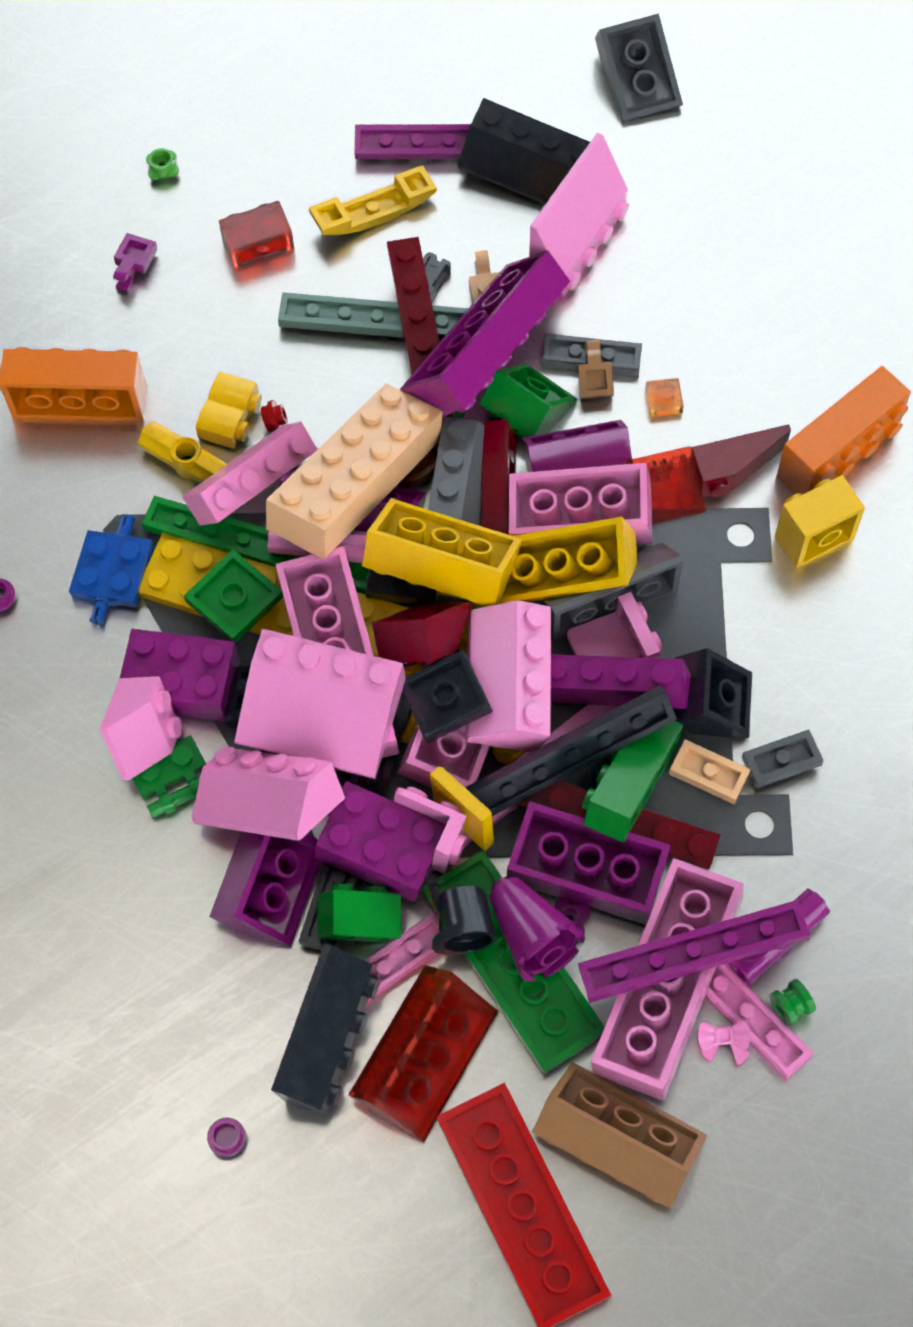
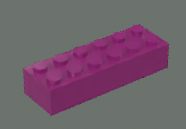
[400,250,570,418]

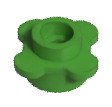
[146,148,179,180]

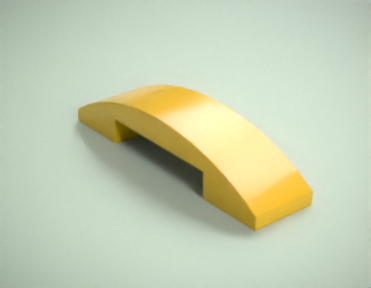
[308,165,437,235]

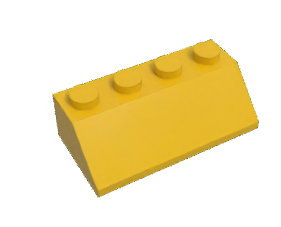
[362,498,522,606]
[498,517,637,604]

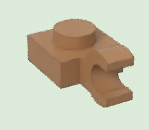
[577,340,614,400]

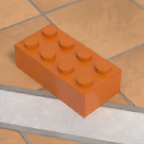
[0,347,147,421]
[776,365,911,495]

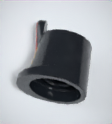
[428,882,497,955]

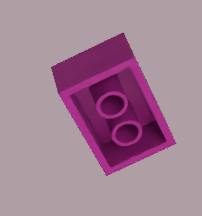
[120,628,240,722]
[314,781,446,902]

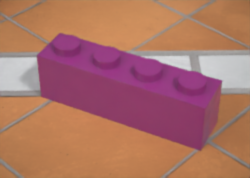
[551,654,691,709]

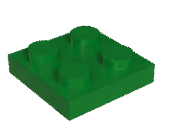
[184,549,284,643]

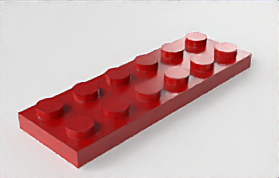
[436,1082,612,1327]

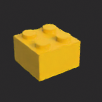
[775,475,865,568]

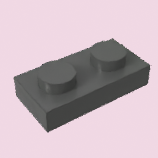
[742,729,824,789]

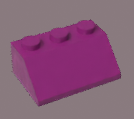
[209,831,320,946]

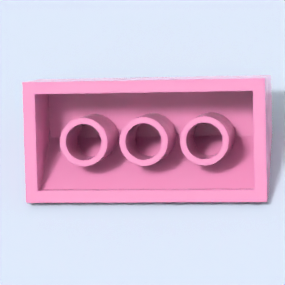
[466,600,551,753]
[191,747,345,841]

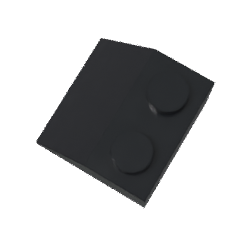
[673,648,752,739]

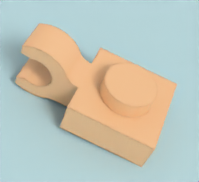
[469,250,499,303]

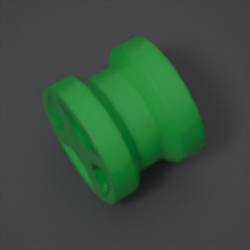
[769,979,816,1026]

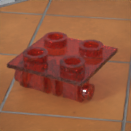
[625,446,706,524]

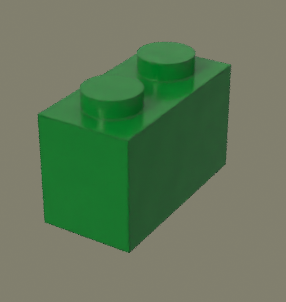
[317,884,401,942]

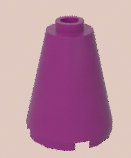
[489,876,585,982]

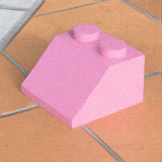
[100,676,182,780]

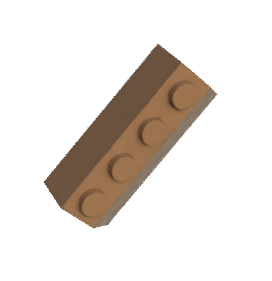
[532,1062,707,1208]

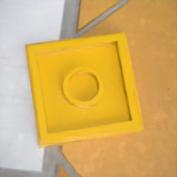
[430,766,494,851]

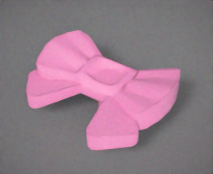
[698,1019,750,1065]

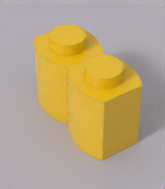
[195,371,262,449]

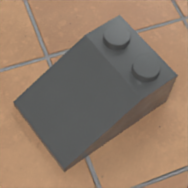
[594,13,683,122]

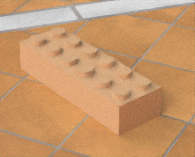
[266,383,443,560]

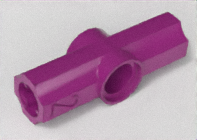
[728,888,830,986]

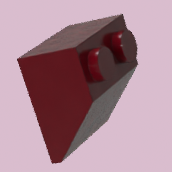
[372,601,471,668]

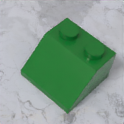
[480,363,578,438]

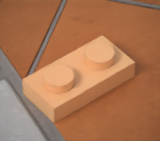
[669,740,751,805]

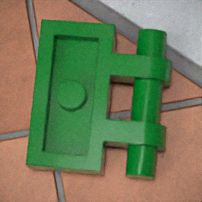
[132,735,206,818]

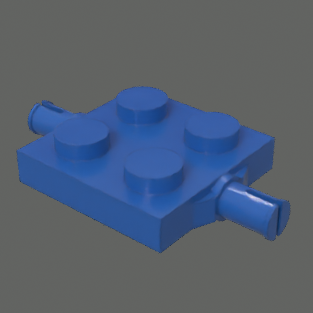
[69,514,155,625]

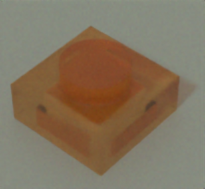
[645,378,684,416]

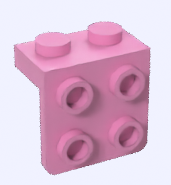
[567,592,662,658]
[394,787,467,874]

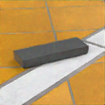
[541,333,642,377]

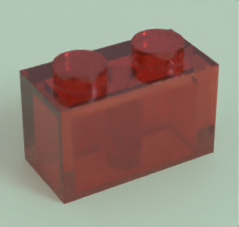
[218,200,295,269]

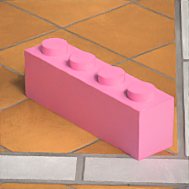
[182,421,318,526]

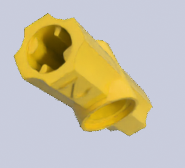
[138,421,227,483]

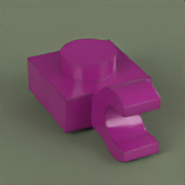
[113,233,158,293]

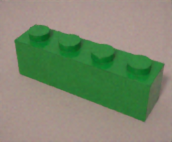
[582,721,683,843]

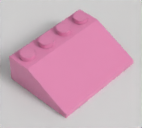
[529,132,629,300]
[234,629,406,779]

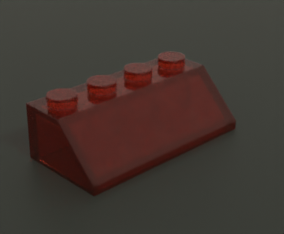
[348,965,498,1142]

